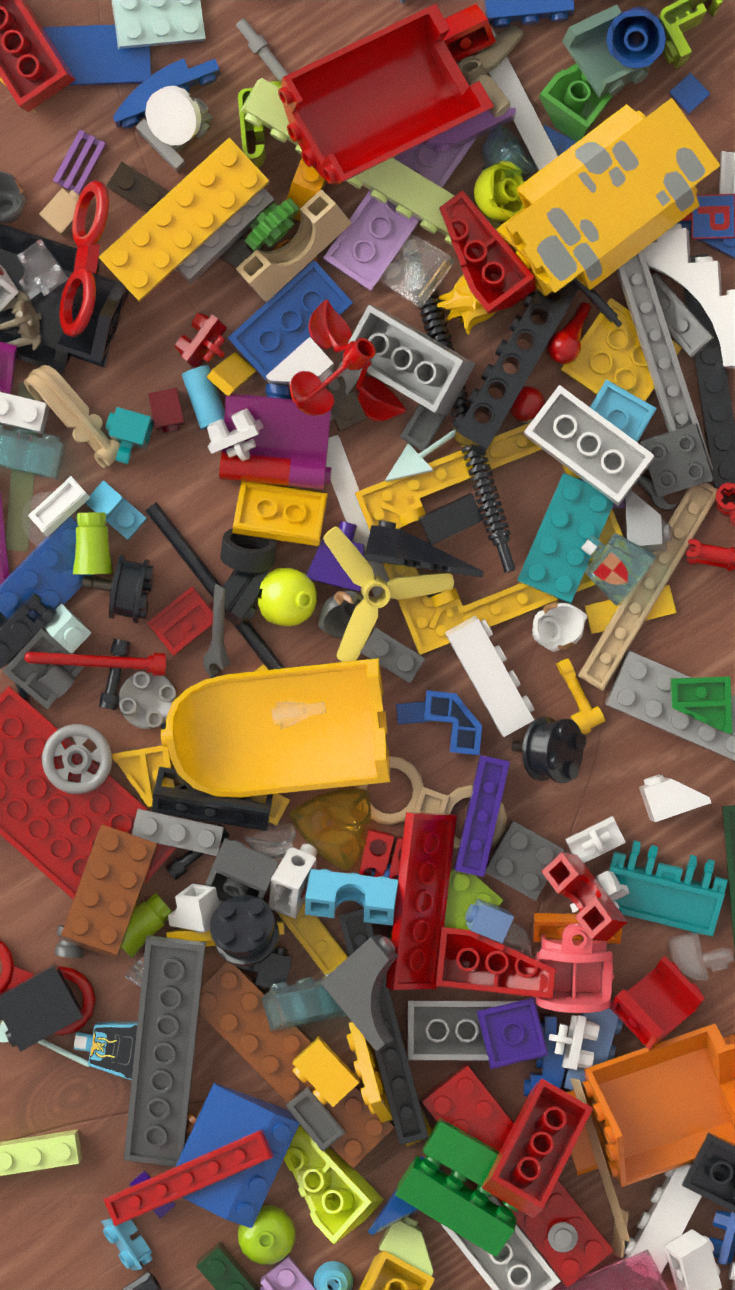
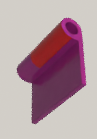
[219,394,332,490]

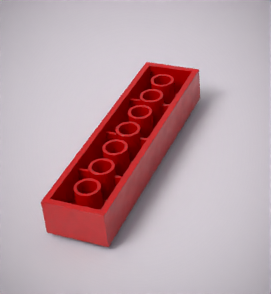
[421,1062,614,1288]

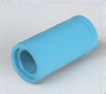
[181,365,225,430]

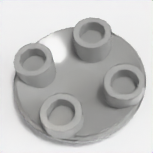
[119,671,177,729]

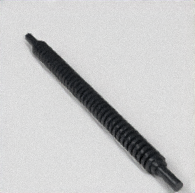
[409,253,516,573]

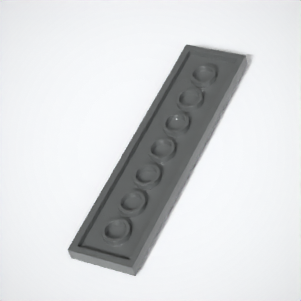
[124,935,206,1167]

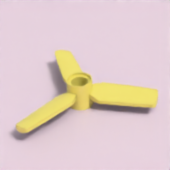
[323,527,454,662]

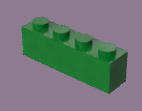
[422,1118,518,1212]
[395,1156,517,1257]

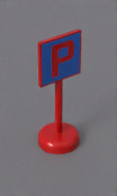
[681,194,735,239]

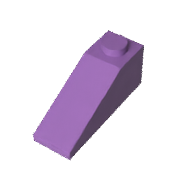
[427,108,516,153]

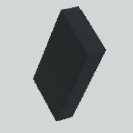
[418,493,484,545]

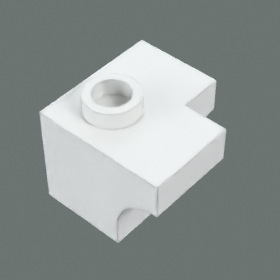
[168,884,225,933]

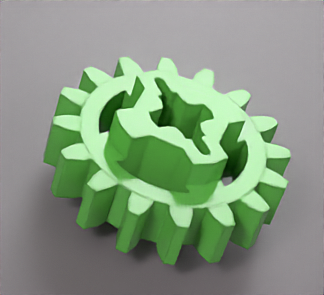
[244,198,300,251]

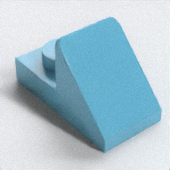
[85,481,147,541]

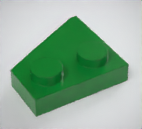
[670,676,732,734]

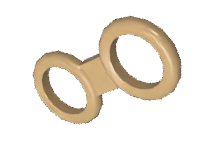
[355,756,507,851]

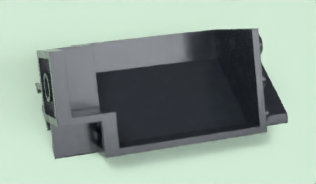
[0,224,129,374]

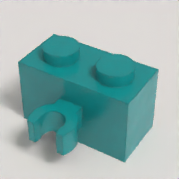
[105,407,154,464]

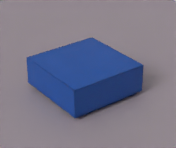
[669,73,710,115]

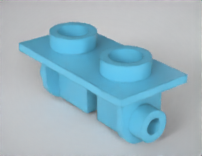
[101,1218,153,1271]

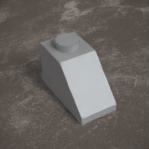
[625,490,672,553]

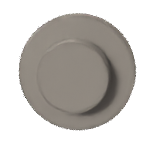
[548,1222,578,1252]

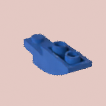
[113,58,221,129]
[523,1014,566,1097]

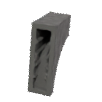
[320,934,399,1052]

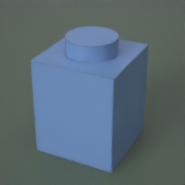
[465,898,514,944]

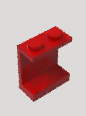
[610,956,705,1050]

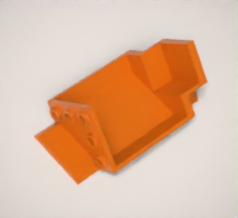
[567,1023,735,1188]

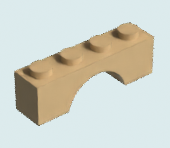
[236,189,352,302]

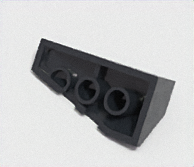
[365,520,484,578]

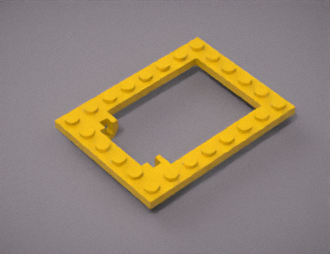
[355,422,636,655]

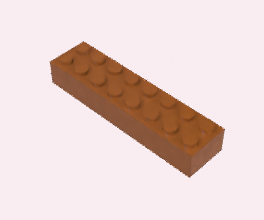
[199,961,395,1168]

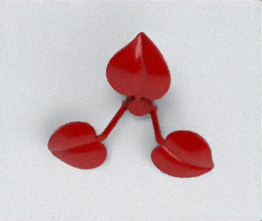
[290,299,406,422]

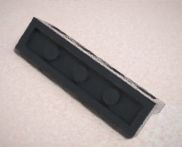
[152,767,273,831]

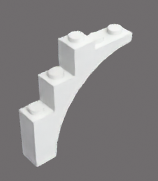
[643,224,735,369]

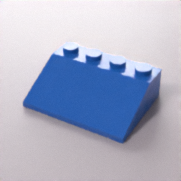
[176,1083,300,1228]

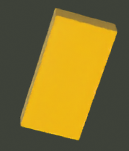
[207,352,257,396]

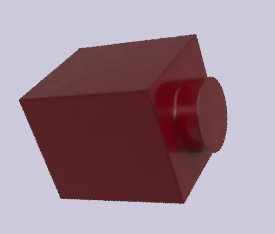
[148,387,185,434]

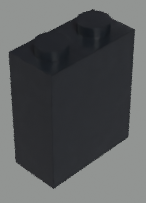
[0,963,84,1052]

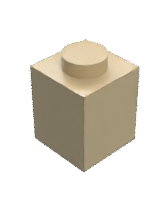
[39,188,79,238]

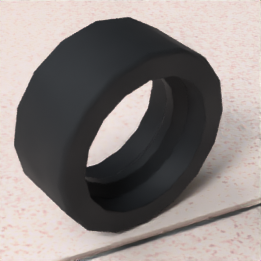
[220,528,277,573]

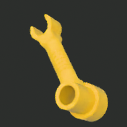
[556,658,605,735]

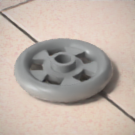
[42,724,112,794]

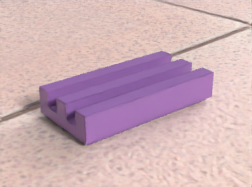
[53,130,106,195]

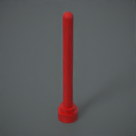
[24,652,166,676]

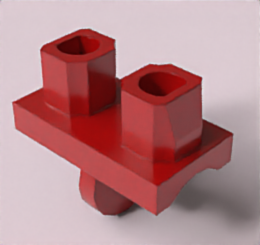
[174,313,227,368]

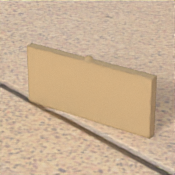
[611,1208,629,1258]

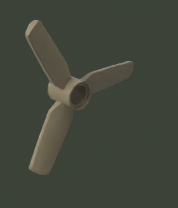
[457,25,524,117]

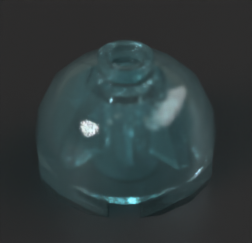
[482,125,538,179]

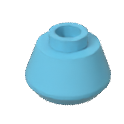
[313,1261,353,1290]

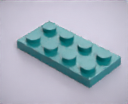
[517,473,614,604]

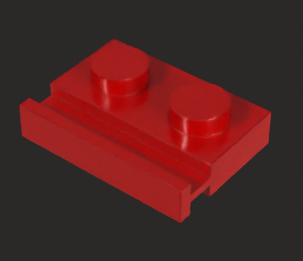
[147,587,213,656]

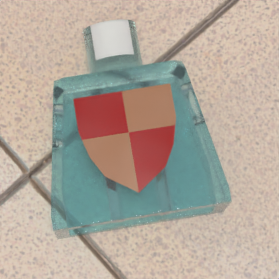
[581,534,656,606]

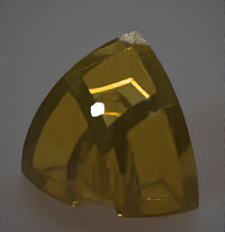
[289,788,371,871]

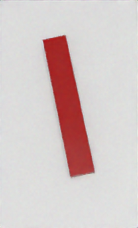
[103,1129,274,1226]

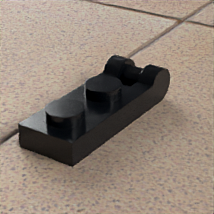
[0,592,57,670]

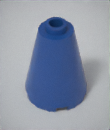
[606,6,666,69]

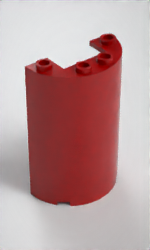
[278,4,494,185]

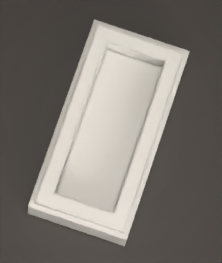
[28,476,90,537]

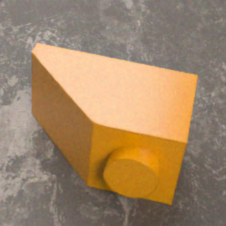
[286,158,326,222]

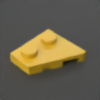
[112,745,175,807]

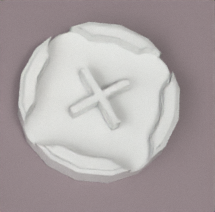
[145,86,201,145]

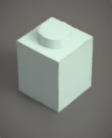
[43,603,92,654]

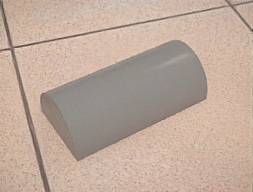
[407,1001,517,1061]

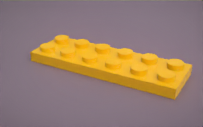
[99,138,270,302]

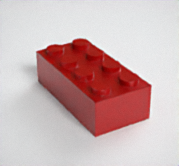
[0,0,76,112]
[482,1079,593,1218]

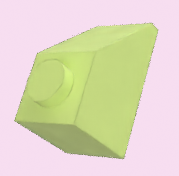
[379,1216,433,1276]

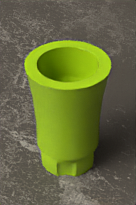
[73,512,114,574]
[122,893,172,959]

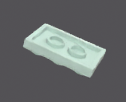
[112,0,206,49]

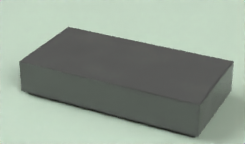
[400,404,447,451]
[285,1086,346,1152]

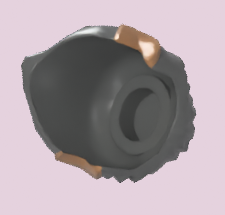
[0,171,27,223]
[318,591,364,638]

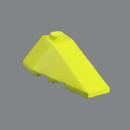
[284,1124,384,1244]

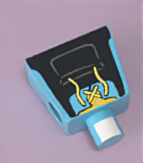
[74,1021,138,1080]

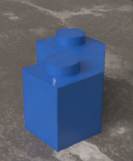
[423,690,482,755]

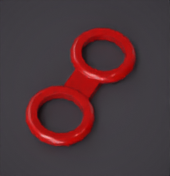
[59,181,109,337]
[0,940,96,1036]

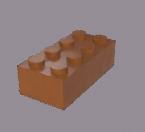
[61,824,157,959]

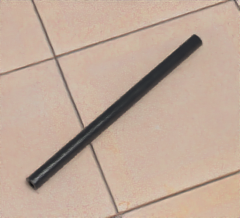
[146,502,285,670]

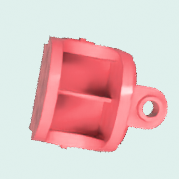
[533,923,614,1013]

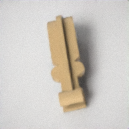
[24,365,120,468]

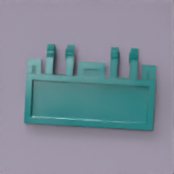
[609,841,728,937]

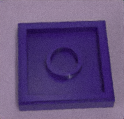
[477,997,548,1069]

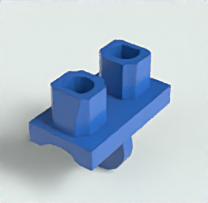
[709,1210,735,1265]

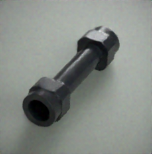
[99,638,131,710]
[165,823,230,880]

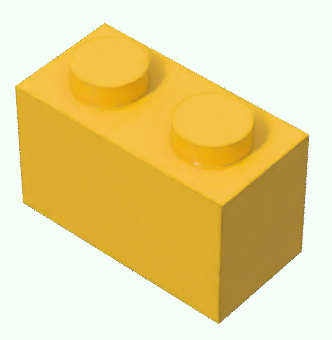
[292,1036,359,1107]

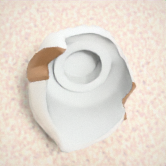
[532,602,587,652]

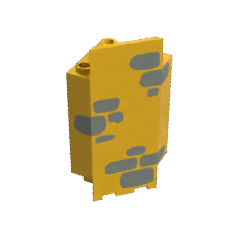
[496,98,721,296]

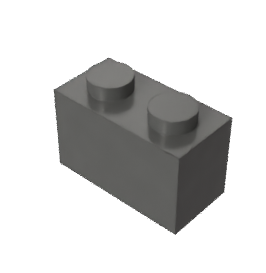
[360,628,426,683]

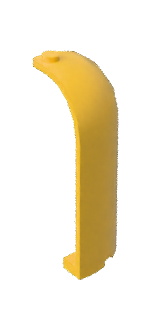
[161,658,390,798]

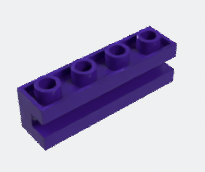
[454,755,510,877]

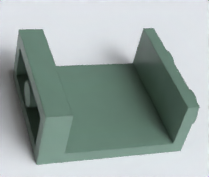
[562,5,653,98]

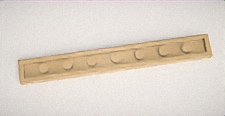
[578,482,718,691]

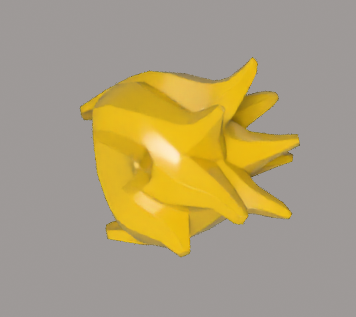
[437,274,497,335]

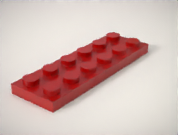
[386,812,457,990]

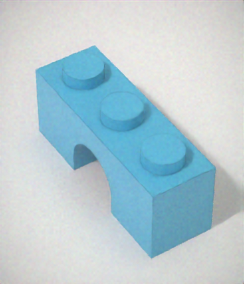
[305,869,398,926]

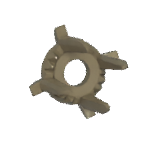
[0,290,42,350]

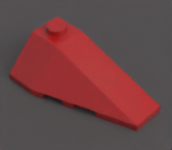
[439,190,535,314]
[436,927,556,999]

